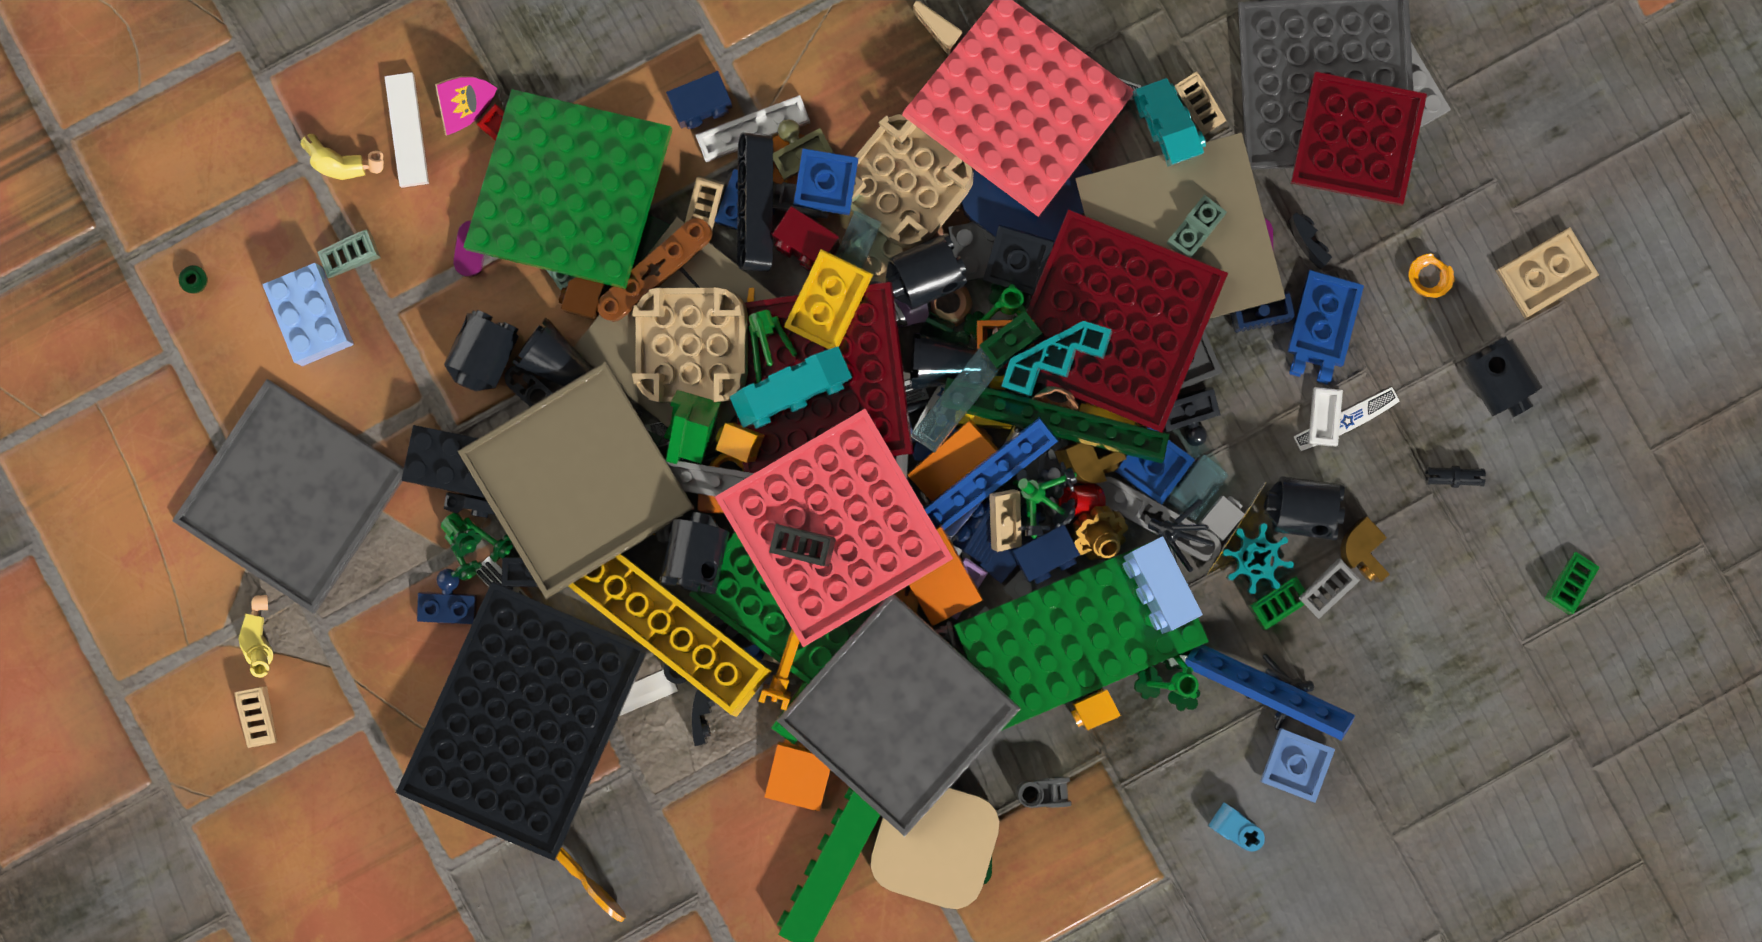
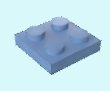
[1260,728,1335,803]

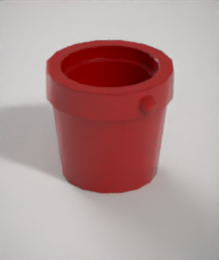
[1059,484,1106,517]

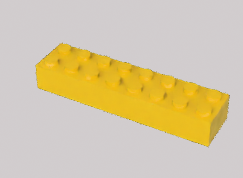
[568,554,772,717]

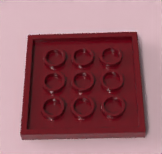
[1290,72,1427,206]

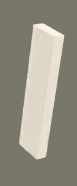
[385,72,429,188]
[696,95,810,162]

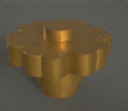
[1071,506,1128,560]

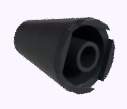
[512,317,592,386]
[910,332,987,389]

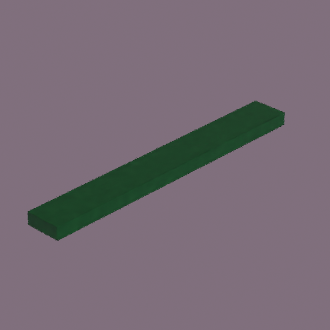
[940,377,1170,463]

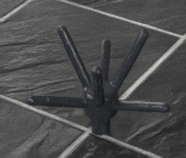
[1148,499,1214,572]
[1246,654,1314,730]

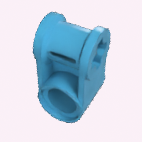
[1208,802,1265,851]

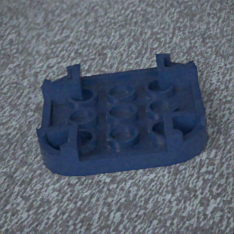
[961,162,1093,251]

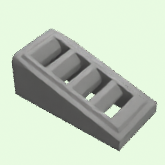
[1299,559,1360,619]

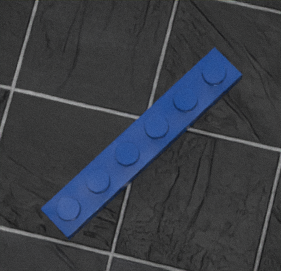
[924,417,1058,530]
[1185,644,1355,741]

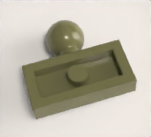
[773,119,834,181]

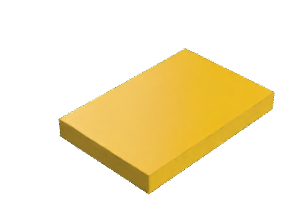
[784,249,874,349]

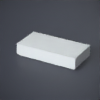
[1308,387,1343,447]

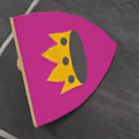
[435,76,497,135]

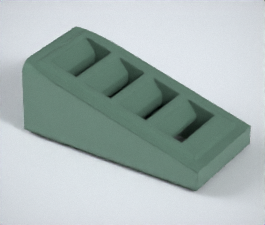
[317,229,381,278]

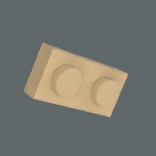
[989,489,1022,552]

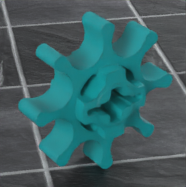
[1221,523,1294,594]

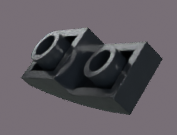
[1288,212,1332,269]
[692,688,716,746]

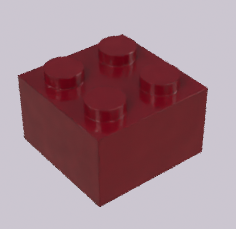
[772,206,840,272]

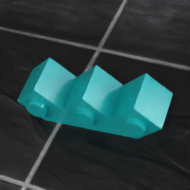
[1132,78,1206,167]
[1002,321,1112,396]
[730,346,852,429]

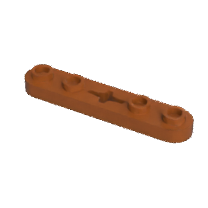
[597,218,712,322]

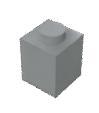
[1198,496,1245,541]

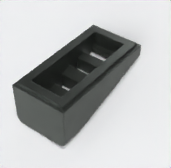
[769,524,836,567]

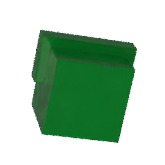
[664,390,721,465]

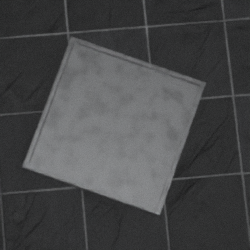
[172,379,404,613]
[776,594,1021,837]

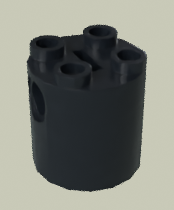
[885,233,967,310]
[444,310,519,391]
[1463,336,1542,417]
[1264,476,1345,540]
[659,512,729,594]

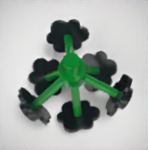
[1000,462,1077,538]

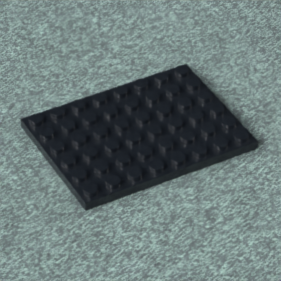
[395,582,648,861]

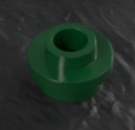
[179,265,208,294]

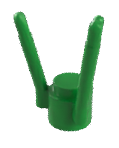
[748,310,797,383]

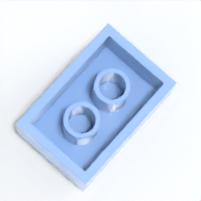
[262,263,354,366]
[1123,536,1203,634]

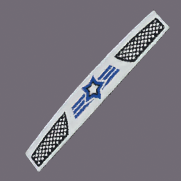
[1294,387,1400,451]

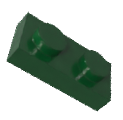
[979,311,1043,370]

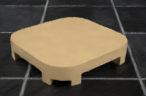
[850,114,974,248]
[632,287,748,402]
[871,787,999,909]

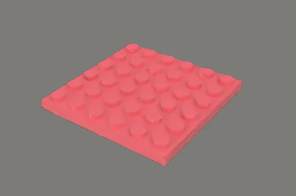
[902,0,1134,217]
[715,409,953,647]

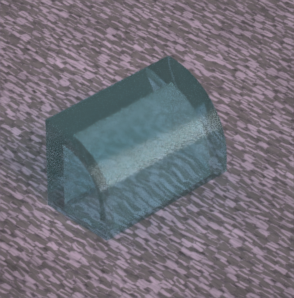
[1167,455,1228,522]

